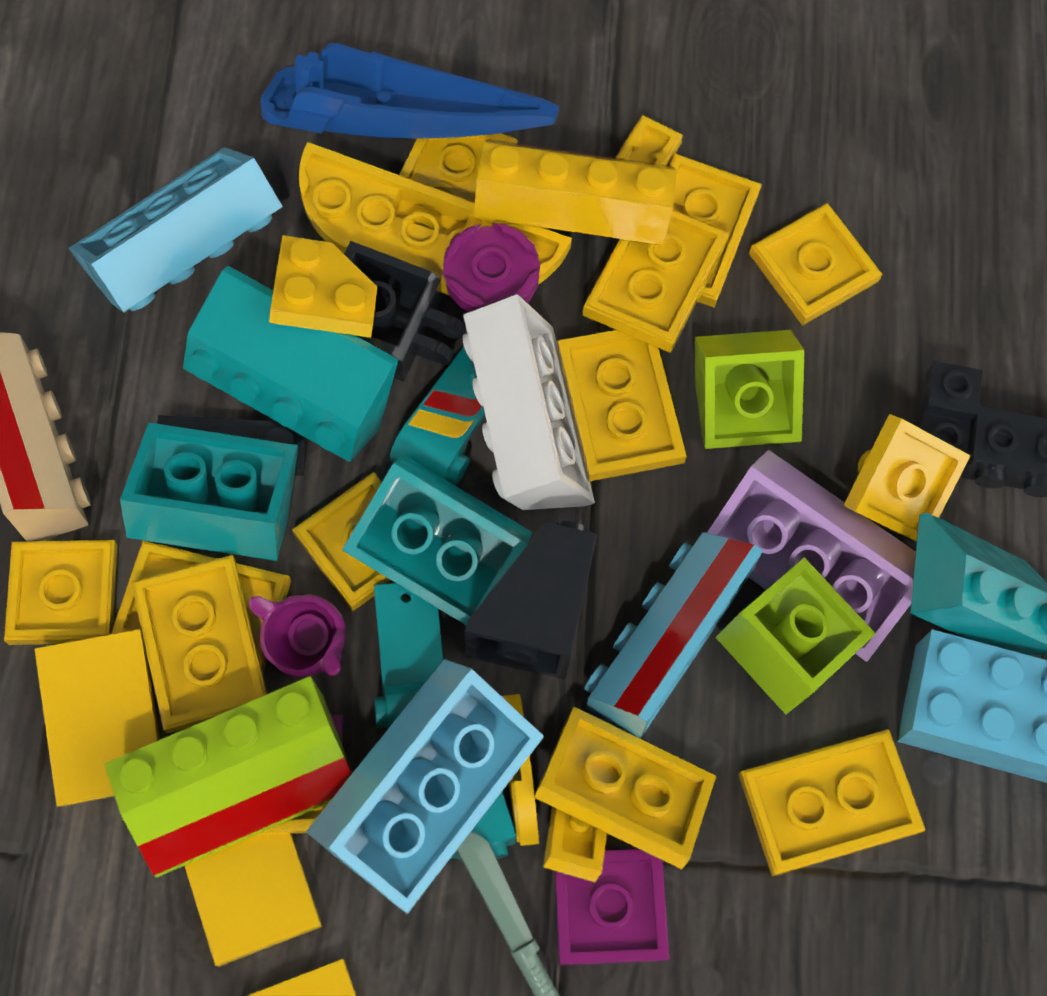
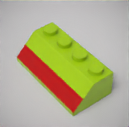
[104,676,353,878]

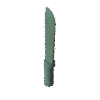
[456,832,560,996]

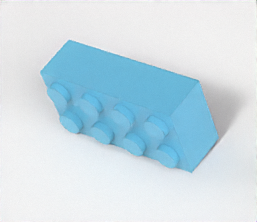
[897,629,1047,783]

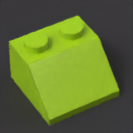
[695,330,804,449]
[716,557,876,714]

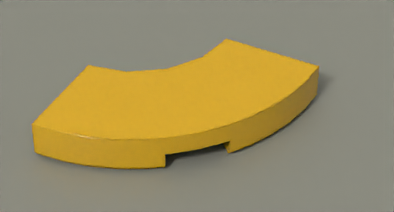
[502,694,539,846]

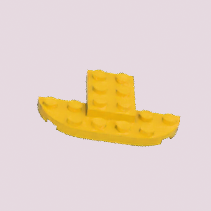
[299,133,572,295]

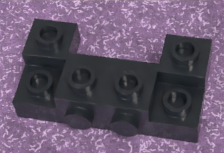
[918,361,1047,498]

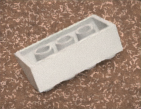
[463,294,595,510]

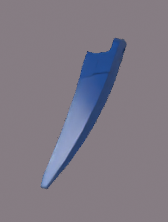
[261,43,559,139]

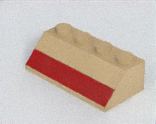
[0,332,91,542]

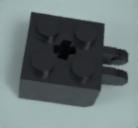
[344,241,466,382]

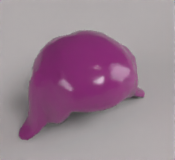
[249,594,346,678]

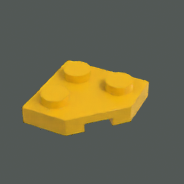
[269,235,377,338]

